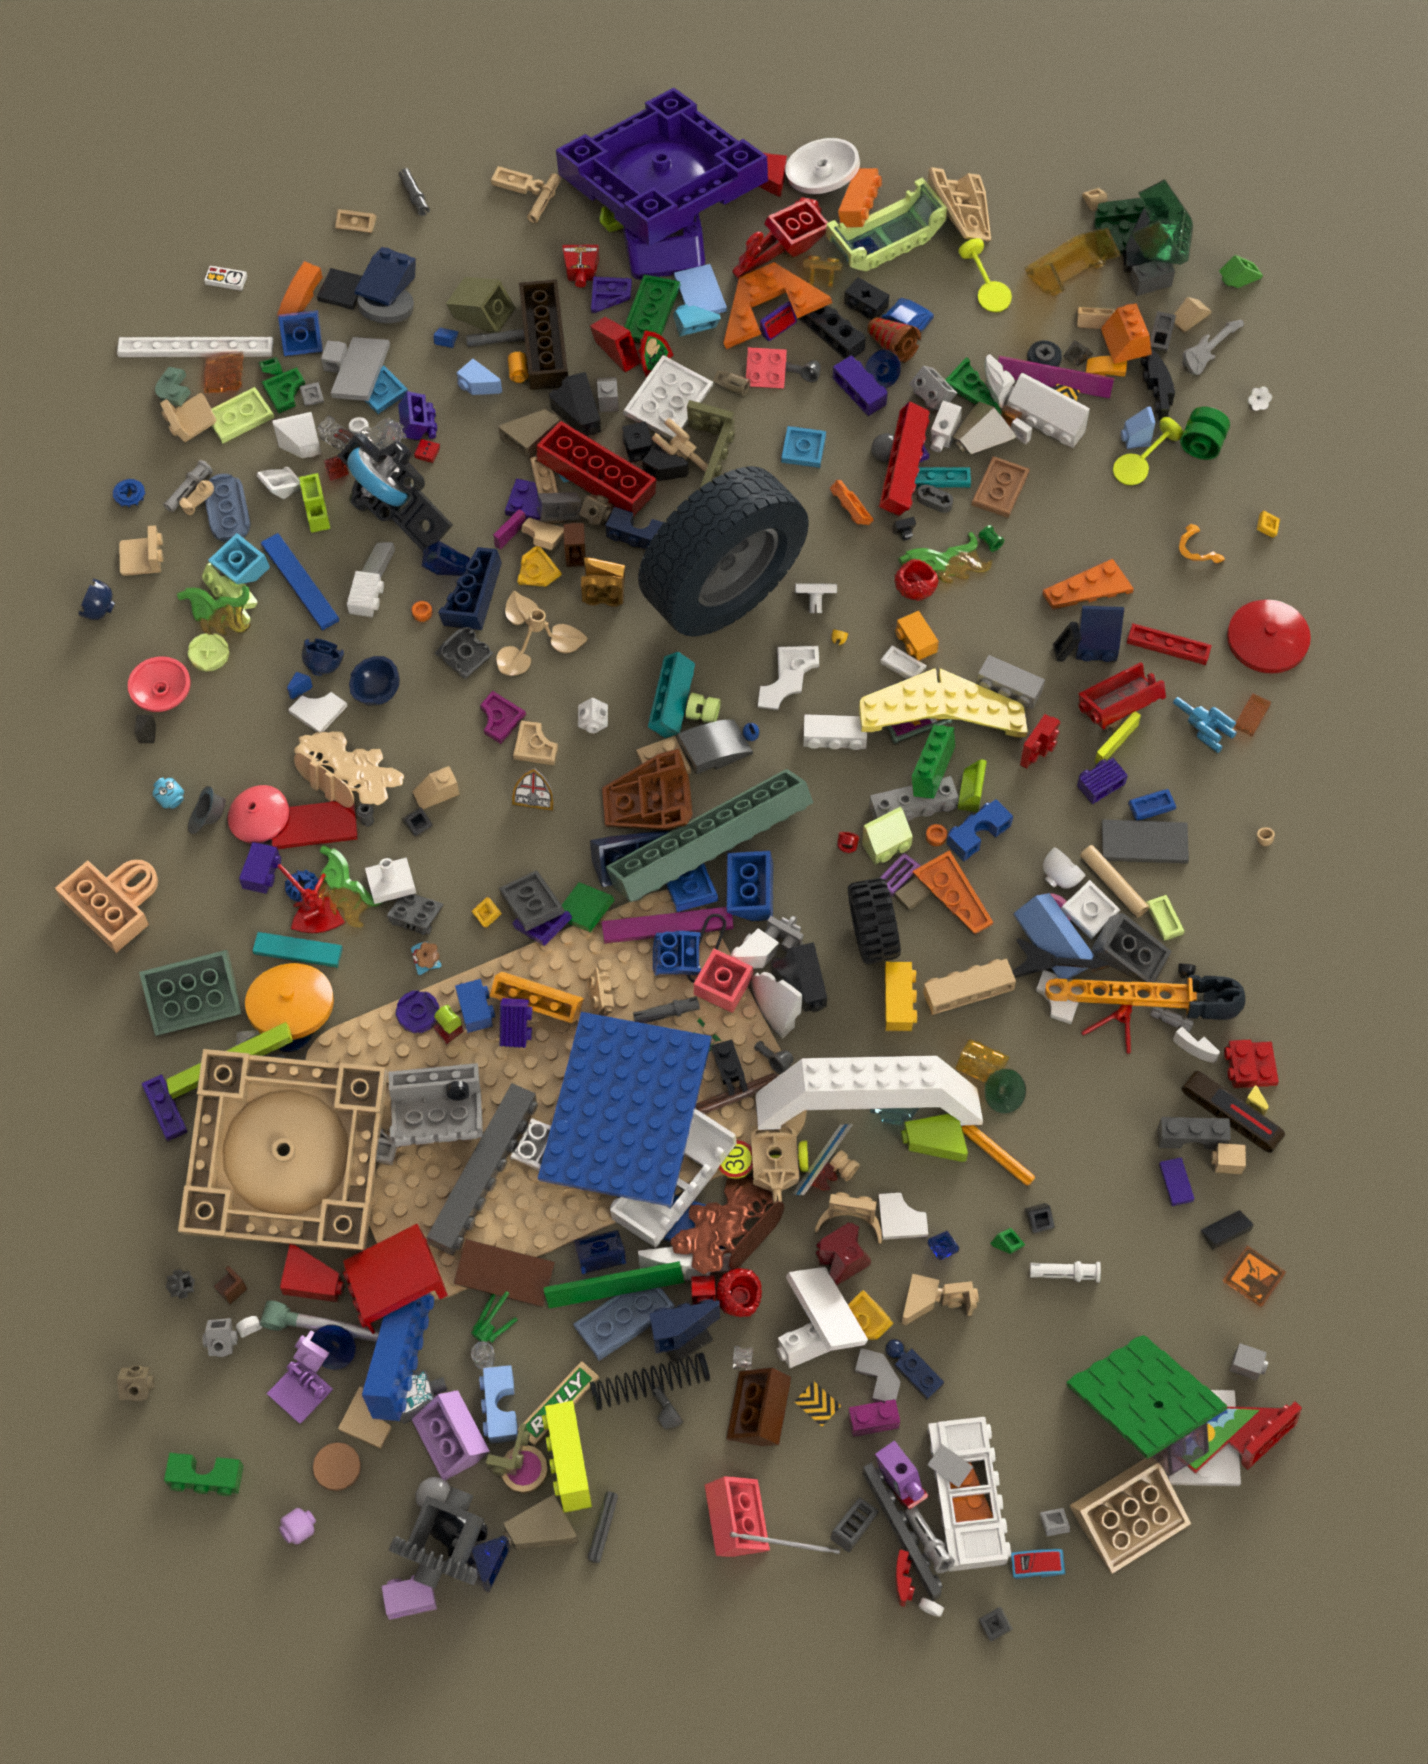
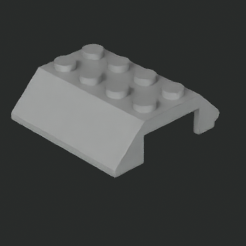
[389,1063,483,1147]

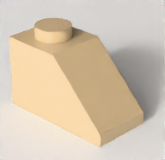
[412,766,460,809]
[902,1274,942,1325]

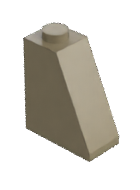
[499,409,560,460]
[502,1494,578,1550]

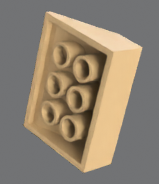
[1070,1457,1191,1574]

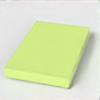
[211,387,274,444]

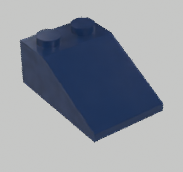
[355,247,416,306]
[1075,606,1124,662]

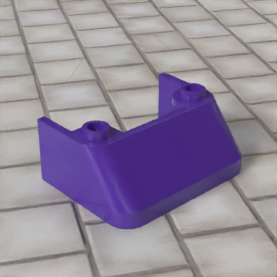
[623,213,705,280]

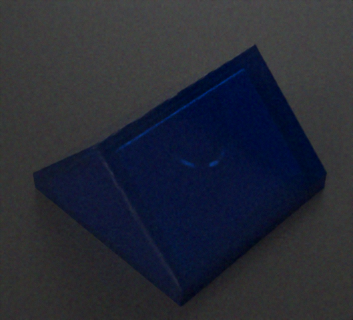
[574,1230,626,1274]
[472,1536,511,1592]

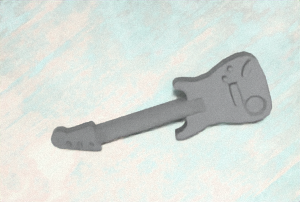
[1183,320,1244,375]

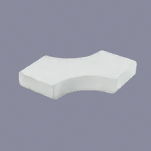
[758,669,804,710]

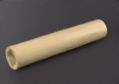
[1080,845,1149,918]

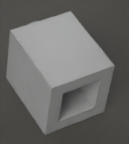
[321,340,347,373]
[1230,1343,1268,1381]

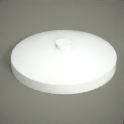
[785,138,860,194]

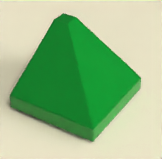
[259,357,283,375]
[990,1228,1025,1254]

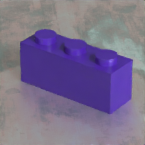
[832,355,888,416]

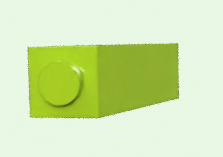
[901,1113,968,1162]

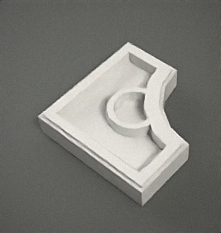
[777,646,819,678]
[288,692,347,732]
[1036,970,1083,1024]
[878,1193,928,1240]

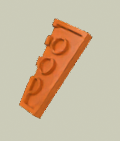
[1042,559,1134,609]
[912,850,994,935]
[949,1462,993,1522]

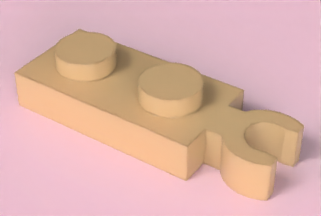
[491,166,544,196]

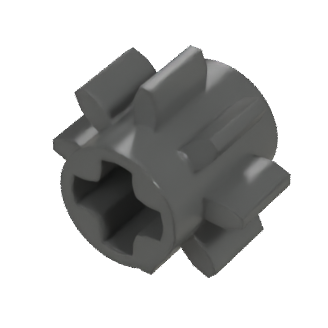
[166,1269,195,1299]

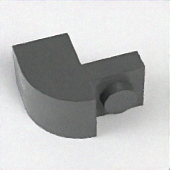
[1150,311,1176,352]

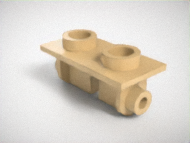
[587,968,614,1015]

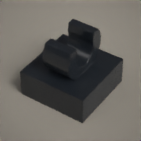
[892,517,916,541]

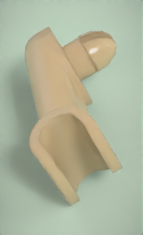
[179,480,214,515]

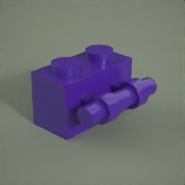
[398,391,438,440]

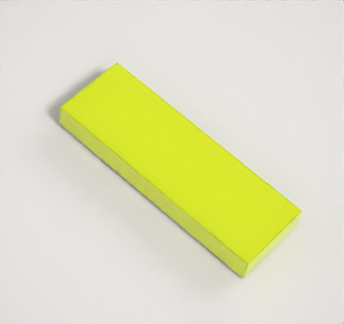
[1095,711,1141,764]

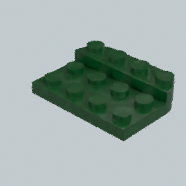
[1093,196,1176,257]

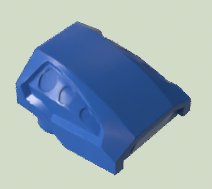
[882,298,934,332]
[653,931,701,976]

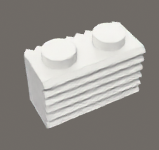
[347,571,384,617]

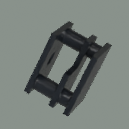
[622,421,654,463]

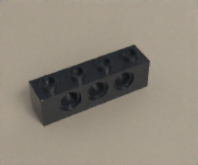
[798,305,866,359]

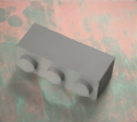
[977,655,1045,709]

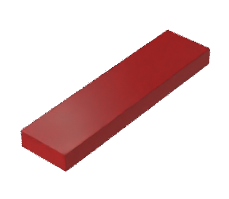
[1127,623,1212,665]

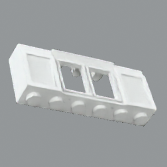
[610,1109,737,1248]
[927,1417,1011,1571]

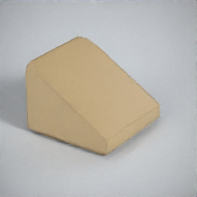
[1082,188,1108,211]

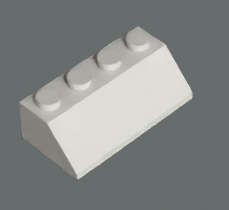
[1006,373,1090,448]

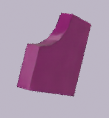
[480,691,526,744]

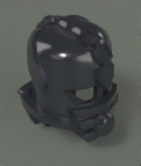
[430,1510,488,1566]

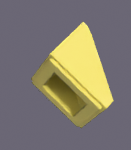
[1245,1085,1269,1115]

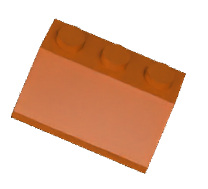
[1101,303,1152,364]

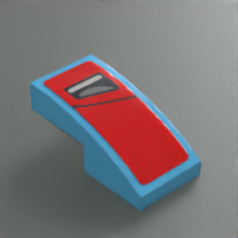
[1011,1549,1065,1579]

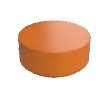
[412,601,433,622]
[926,824,947,846]

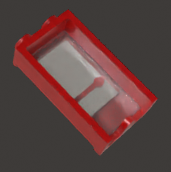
[1078,662,1166,730]

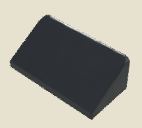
[1201,1210,1254,1250]

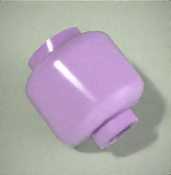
[278,1508,316,1545]

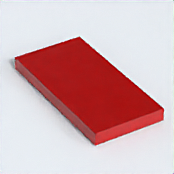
[272,801,358,849]

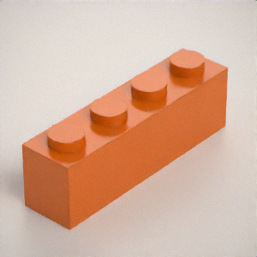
[838,168,882,227]

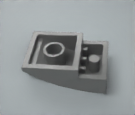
[678,719,753,774]

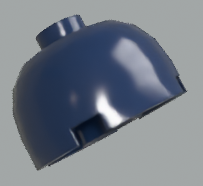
[78,578,115,620]
[301,639,344,676]

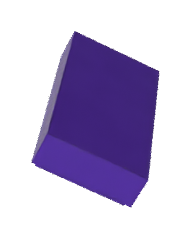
[1159,1157,1194,1206]

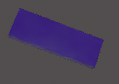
[141,1074,188,1142]

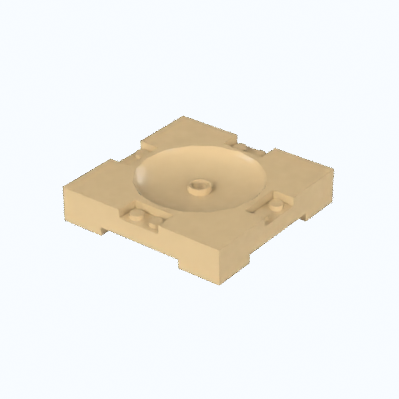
[178,1049,388,1252]

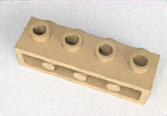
[923,958,1016,1015]

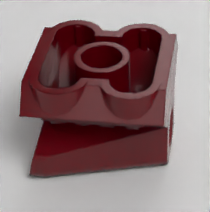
[815,1222,871,1286]

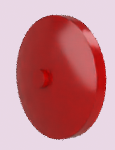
[1227,600,1311,674]

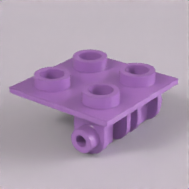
[267,1361,333,1424]

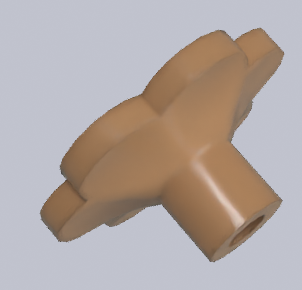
[415,942,439,969]

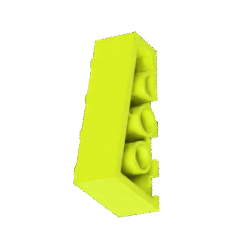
[542,1401,592,1513]

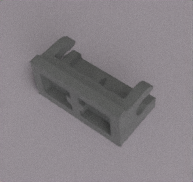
[537,492,581,521]

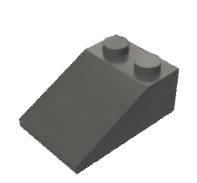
[1091,913,1171,983]

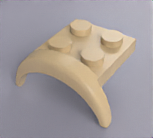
[815,1192,882,1244]

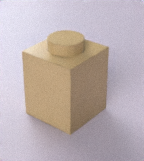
[1211,1143,1246,1174]

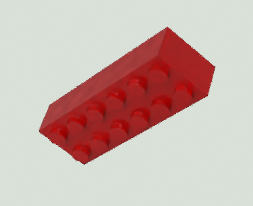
[537,421,656,517]

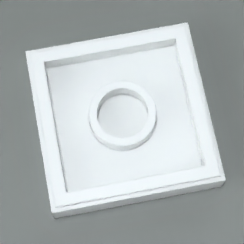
[1061,880,1120,939]

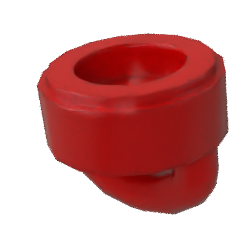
[837,832,859,853]

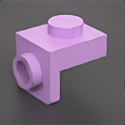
[293,1331,329,1372]

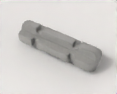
[1151,1007,1194,1032]

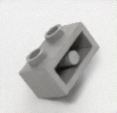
[909,366,957,411]

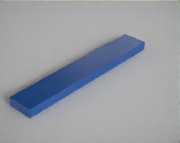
[261,533,339,631]

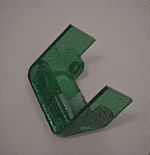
[1132,179,1193,265]

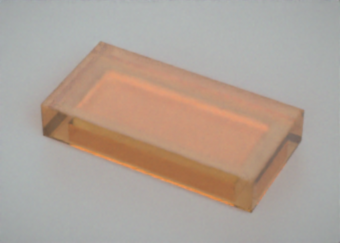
[1234,693,1271,737]

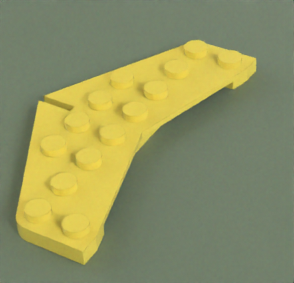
[859,668,1028,738]

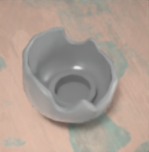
[416,1477,451,1509]

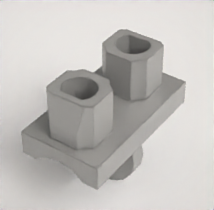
[765,916,804,952]

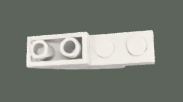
[638,1247,731,1280]

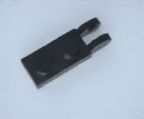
[711,1039,748,1096]

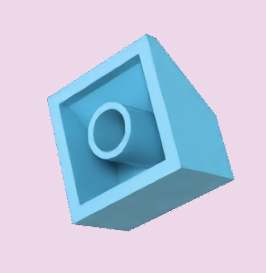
[208,533,270,584]

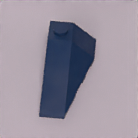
[590,830,672,887]

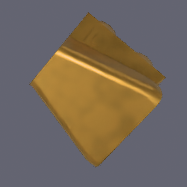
[581,557,625,607]

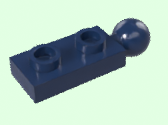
[886,1339,944,1400]

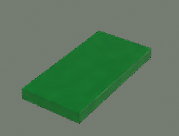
[624,275,681,343]

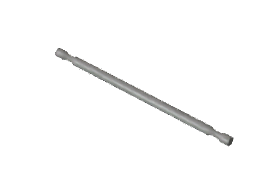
[730,1532,840,1554]

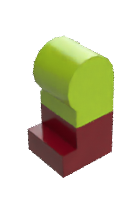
[433,1005,464,1045]

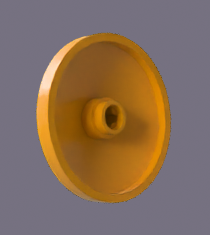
[245,963,334,1040]

